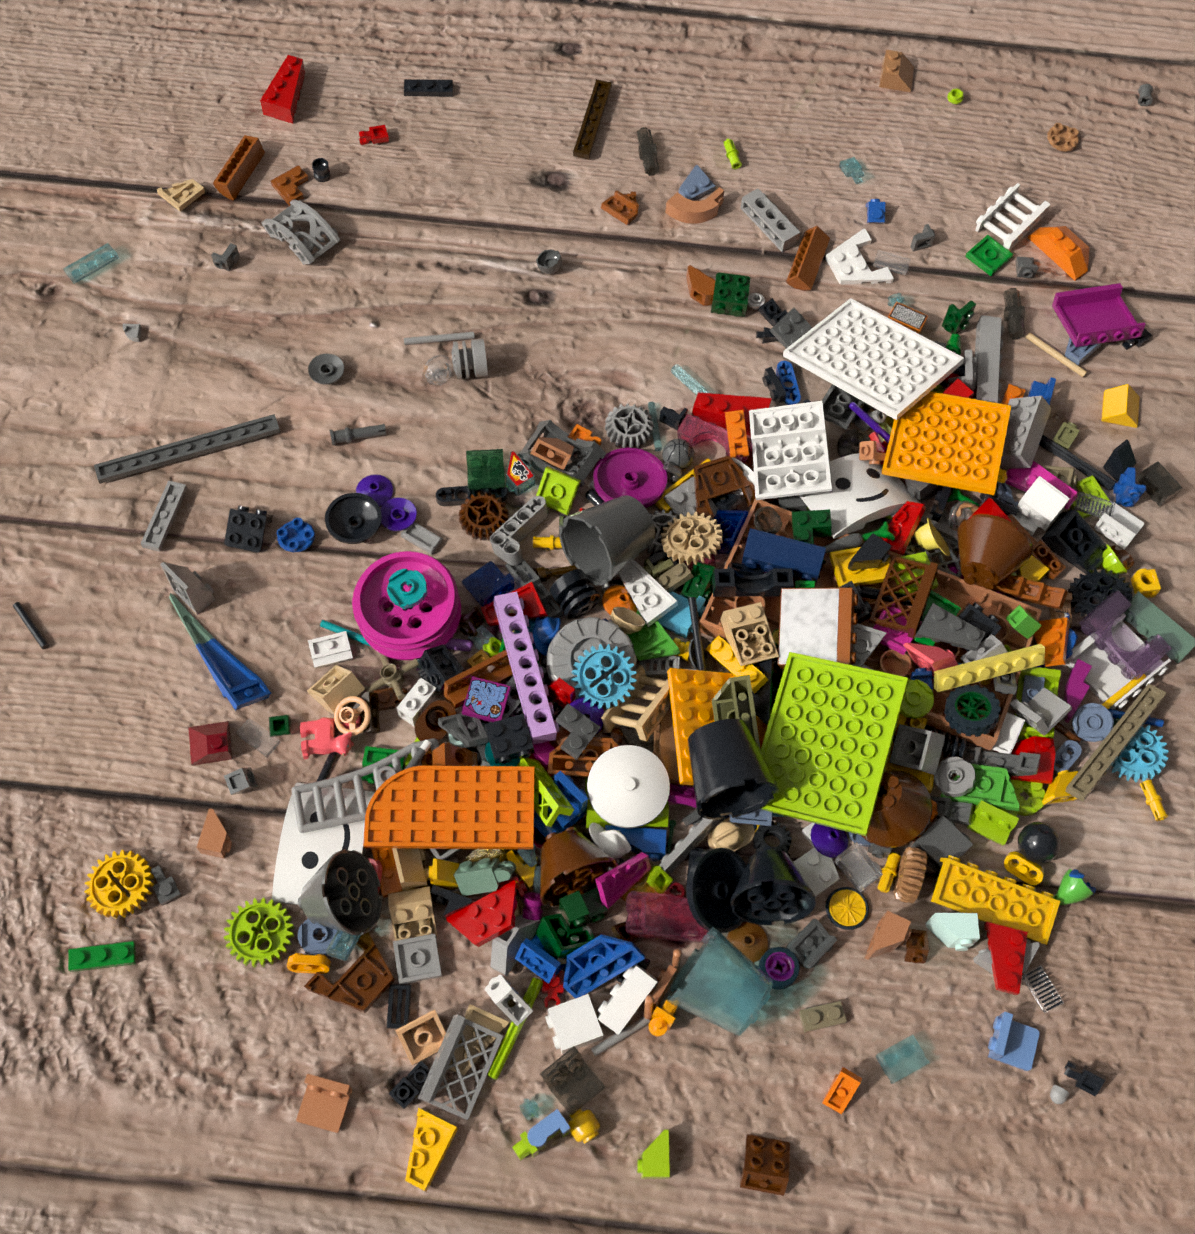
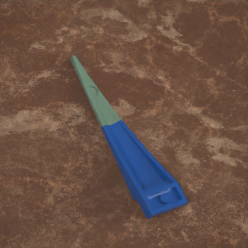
[169,593,271,711]

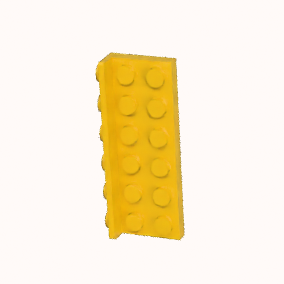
[931,855,1060,945]

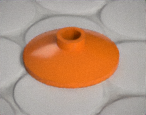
[602,585,638,615]

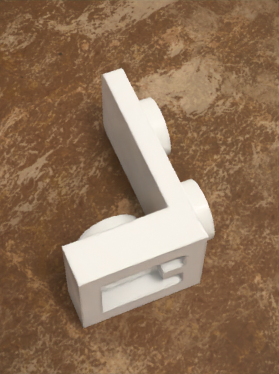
[397,678,436,727]

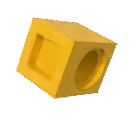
[1130,568,1161,598]

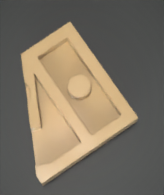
[157,179,205,212]

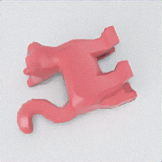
[300,715,362,760]

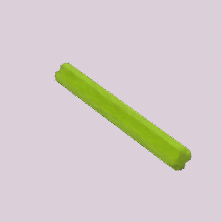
[487,977,543,1080]

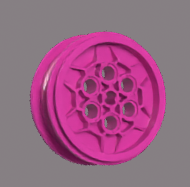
[352,551,461,660]

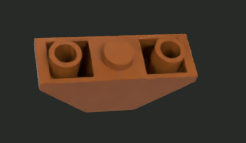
[686,265,715,306]

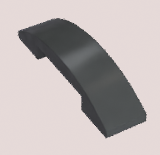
[962,746,1041,776]

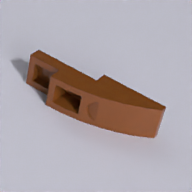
[1008,515,1066,580]

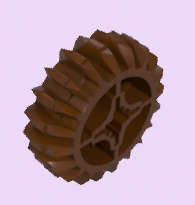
[459,492,509,541]

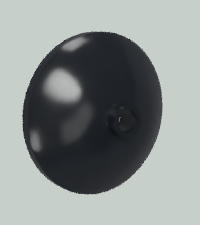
[325,493,382,544]

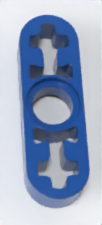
[776,361,801,406]

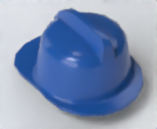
[533,617,561,656]

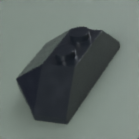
[752,657,782,726]

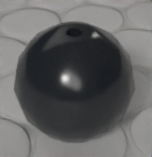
[1018,822,1061,864]

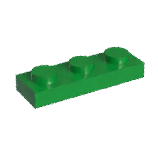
[68,941,136,972]

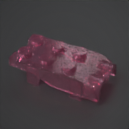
[626,891,708,943]

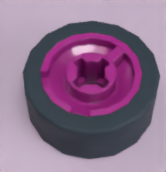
[758,947,800,990]

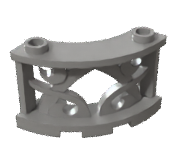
[261,200,340,265]

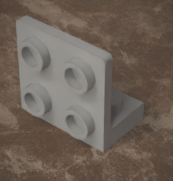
[1010,688,1072,736]

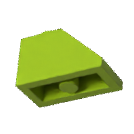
[637,1130,670,1179]

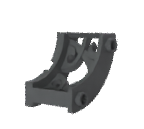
[518,420,606,487]

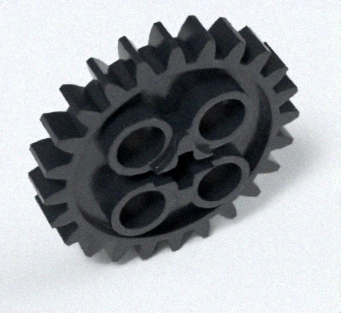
[1068,569,1133,621]

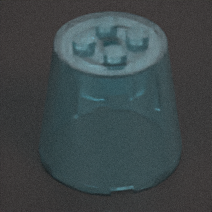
[666,927,773,1036]

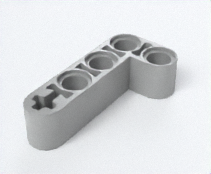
[490,496,548,565]

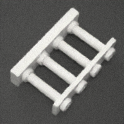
[975,183,1050,251]

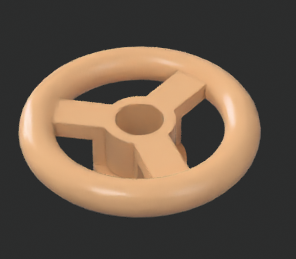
[334,696,371,736]

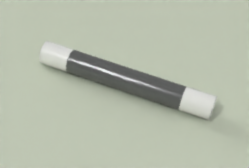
[405,740,432,769]

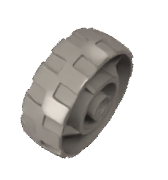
[546,617,636,706]

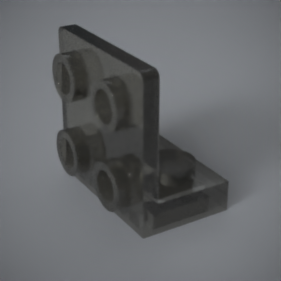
[540,1046,605,1115]

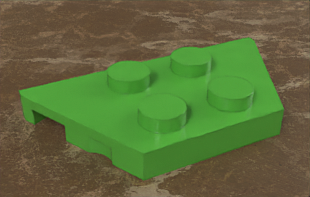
[627,610,680,661]
[940,764,1020,811]

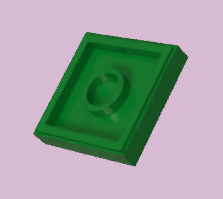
[965,235,1014,276]

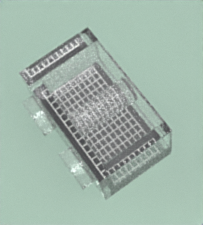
[834,842,883,893]

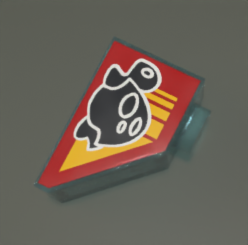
[506,450,535,496]

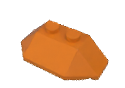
[1027,226,1090,281]

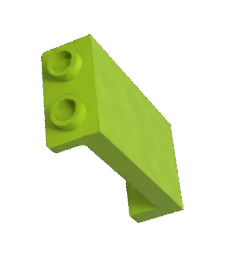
[1014,667,1061,740]

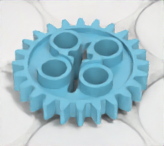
[571,644,637,709]
[1102,725,1169,783]

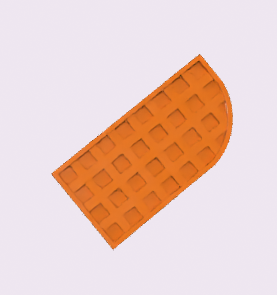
[363,766,534,849]

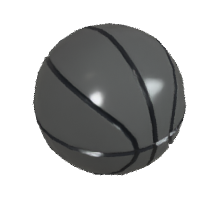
[662,438,695,470]

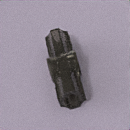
[637,127,659,176]
[1003,288,1026,340]

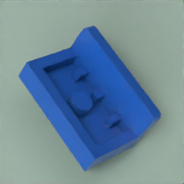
[1113,467,1146,507]

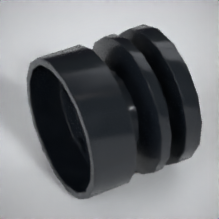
[550,569,600,620]

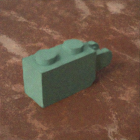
[454,858,516,896]

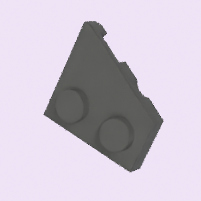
[438,713,488,747]

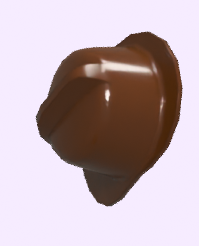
[414,700,456,742]

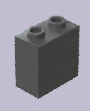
[911,815,973,875]

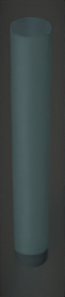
[648,402,662,451]

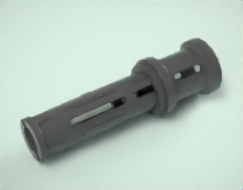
[330,424,386,446]

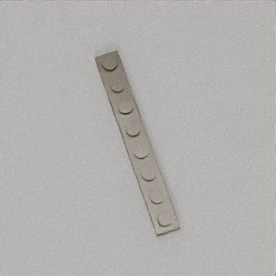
[1065,683,1166,802]

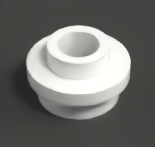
[748,293,765,310]

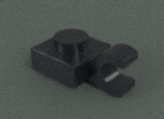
[1122,328,1153,350]
[1064,1060,1106,1097]

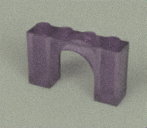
[1079,590,1172,680]

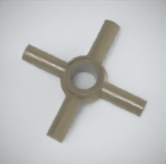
[365,654,420,700]

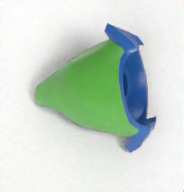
[1053,869,1096,906]

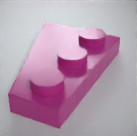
[595,852,651,909]

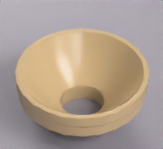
[611,607,645,634]

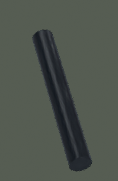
[13,602,49,650]
[316,752,338,782]

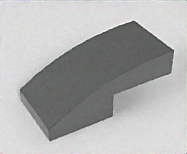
[931,796,974,825]

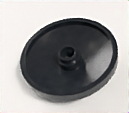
[686,848,747,933]

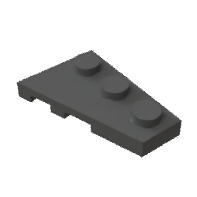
[915,603,985,651]

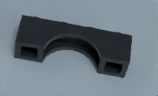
[712,568,794,597]

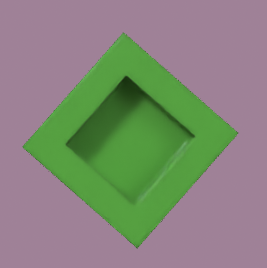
[1006,605,1042,639]

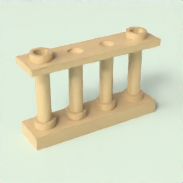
[601,666,671,741]

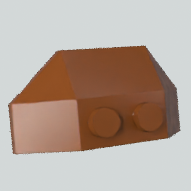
[548,737,618,779]

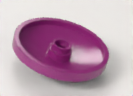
[593,448,667,508]

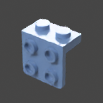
[988,1012,1040,1071]

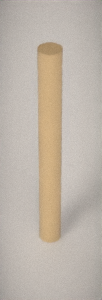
[1026,333,1087,377]

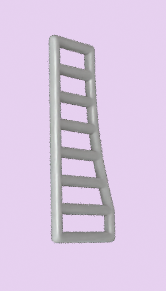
[292,738,439,833]

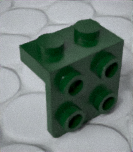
[711,272,750,317]

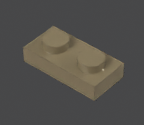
[655,562,694,593]
[799,1001,847,1033]

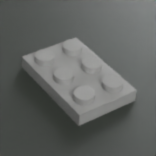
[664,477,727,525]

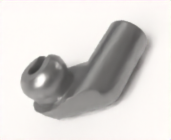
[663,461,682,483]

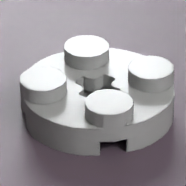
[934,757,976,797]

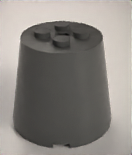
[559,495,655,585]

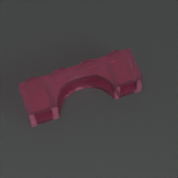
[677,414,752,464]

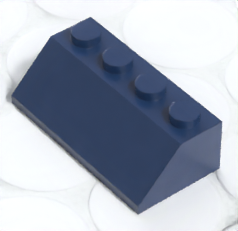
[742,528,826,583]

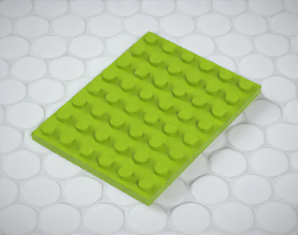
[760,652,909,837]

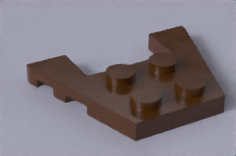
[694,455,765,519]
[304,932,395,1013]

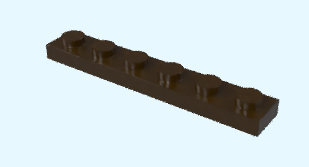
[573,79,612,160]

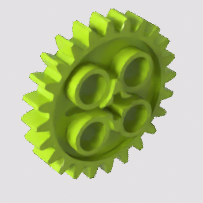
[224,897,294,968]

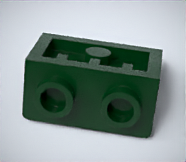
[681,562,716,607]

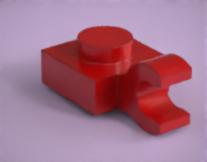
[359,125,389,145]

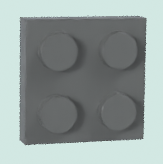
[769,307,812,349]

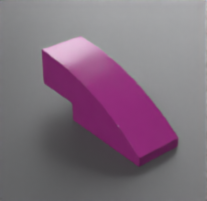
[1063,659,1092,723]

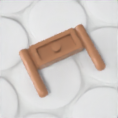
[644,949,682,1019]

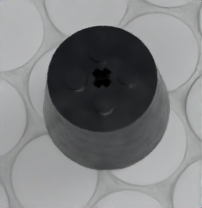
[688,719,779,820]

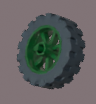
[944,685,1001,737]

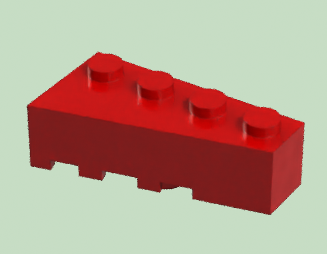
[260,55,306,124]
[691,392,772,436]

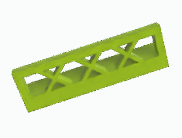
[517,758,575,827]

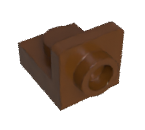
[904,929,929,964]

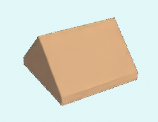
[395,1010,446,1065]

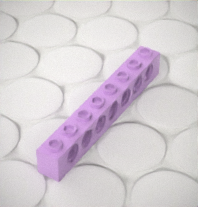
[494,592,559,745]

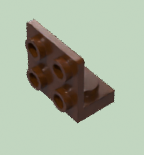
[740,1134,790,1196]

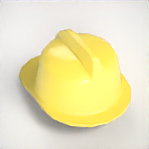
[914,518,950,556]

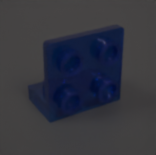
[462,561,514,607]

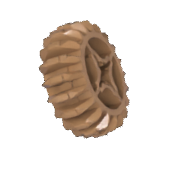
[894,847,927,903]

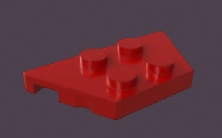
[446,880,519,947]

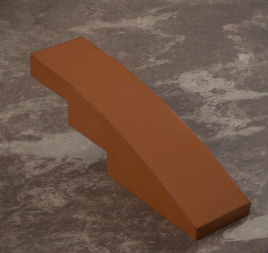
[990,575,1068,610]

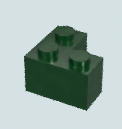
[792,509,832,545]
[559,888,608,930]
[536,913,595,965]

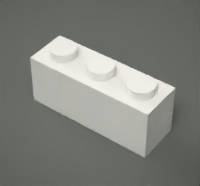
[597,964,657,1035]

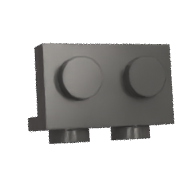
[785,919,838,969]

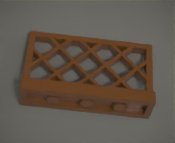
[869,555,938,638]

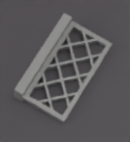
[418,1014,503,1120]

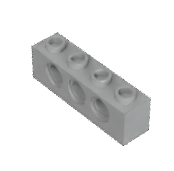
[741,189,800,252]

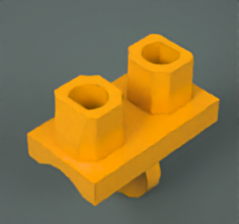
[649,1000,678,1037]

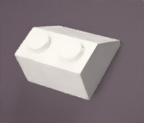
[1017,476,1070,531]

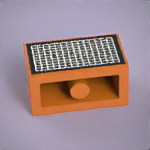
[888,302,928,334]

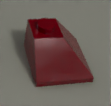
[188,721,233,766]

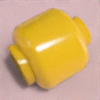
[568,1108,600,1144]

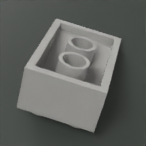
[160,562,215,615]

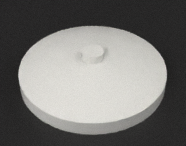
[587,745,670,828]

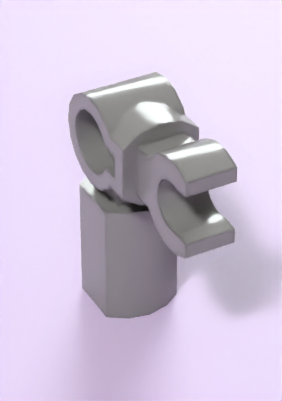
[854,406,887,432]

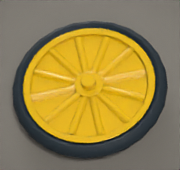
[825,887,869,930]

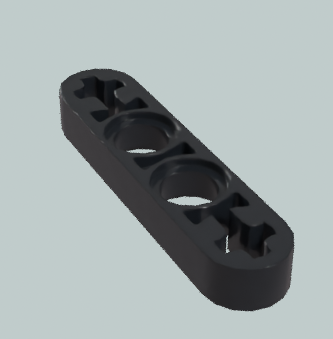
[435,483,508,506]

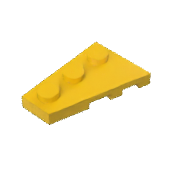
[405,1108,458,1192]

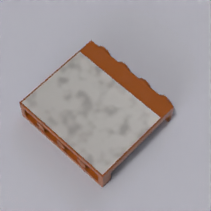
[778,588,858,669]

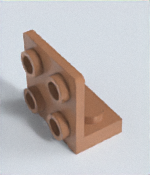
[296,1074,352,1133]

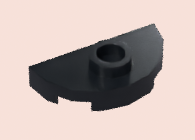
[1074,540,1104,571]

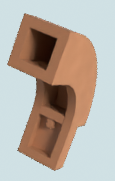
[665,187,724,224]

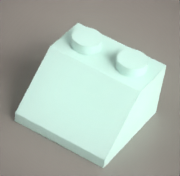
[926,913,980,951]

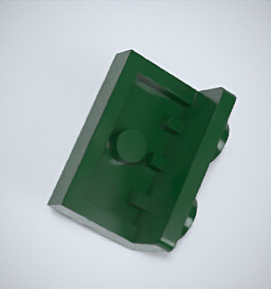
[942,300,976,334]

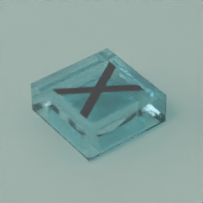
[468,625,494,651]

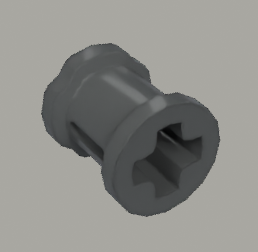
[1138,84,1153,106]

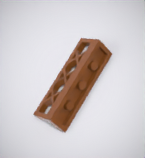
[444,650,513,709]

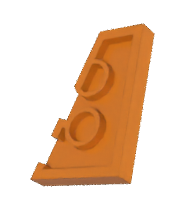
[1034,617,1070,667]

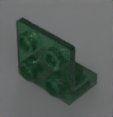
[466,449,505,490]

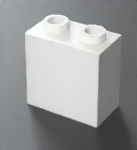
[545,994,603,1054]

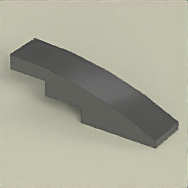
[505,559,563,619]

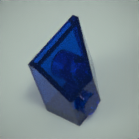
[713,510,749,554]

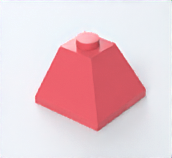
[903,643,958,677]

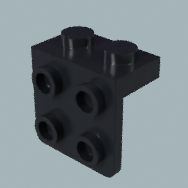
[224,505,273,552]

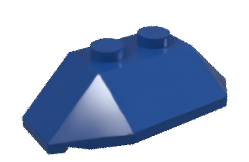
[563,934,645,999]

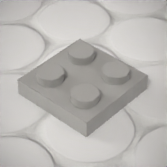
[393,934,442,985]

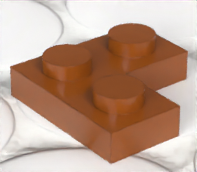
[270,165,309,206]

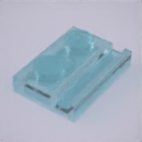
[875,1035,930,1084]

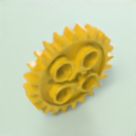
[84,850,154,919]

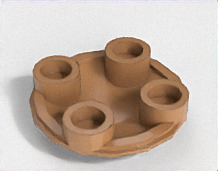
[1047,123,1079,152]

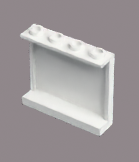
[1065,612,1171,710]

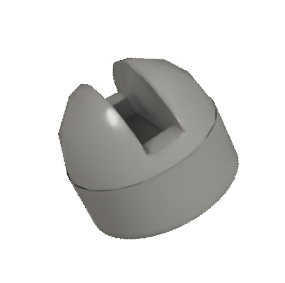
[1050,1085,1070,1104]

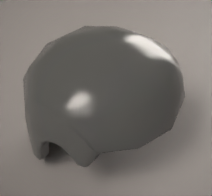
[536,249,562,274]

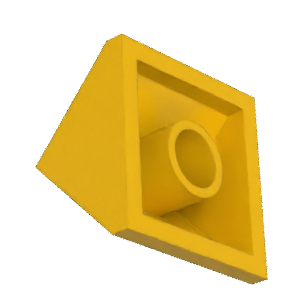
[1101,384,1140,428]

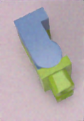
[512,1109,571,1161]

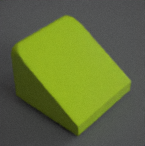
[647,865,673,896]

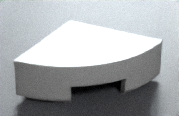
[123,324,142,342]

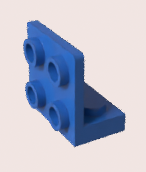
[515,934,566,984]

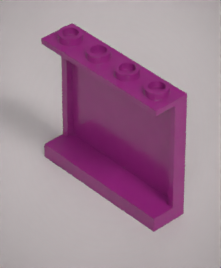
[1052,283,1146,347]

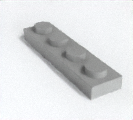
[141,480,188,552]
[659,815,723,875]

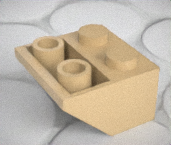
[388,887,437,941]

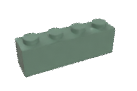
[1123,591,1195,664]

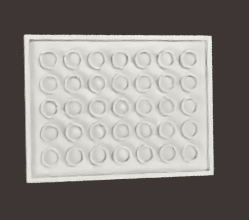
[783,298,964,420]

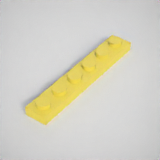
[934,644,1045,692]

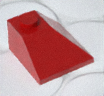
[1011,736,1056,784]

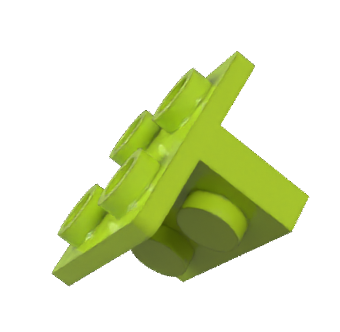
[967,800,1019,846]

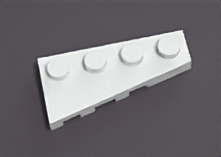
[618,560,678,627]

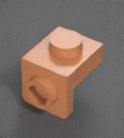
[859,441,886,465]

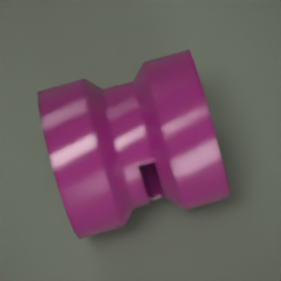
[522,892,544,920]

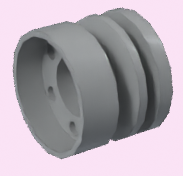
[451,338,488,379]

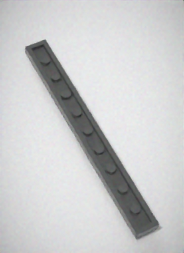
[94,414,281,484]

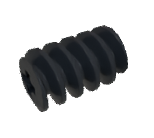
[929,727,966,758]

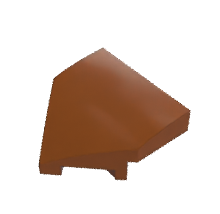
[601,191,639,225]

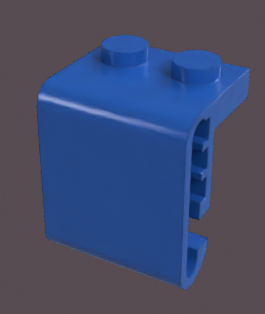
[534,771,588,837]

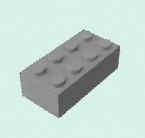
[1000,396,1052,469]

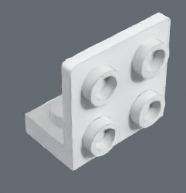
[1094,503,1144,550]

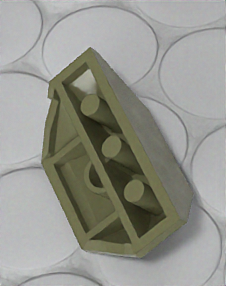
[712,675,761,750]

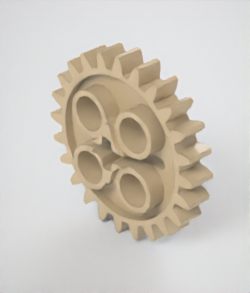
[661,512,723,565]

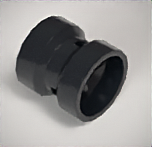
[312,158,331,182]

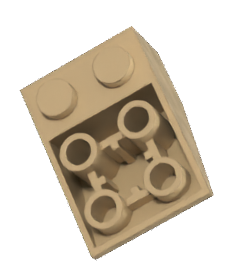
[720,602,779,666]

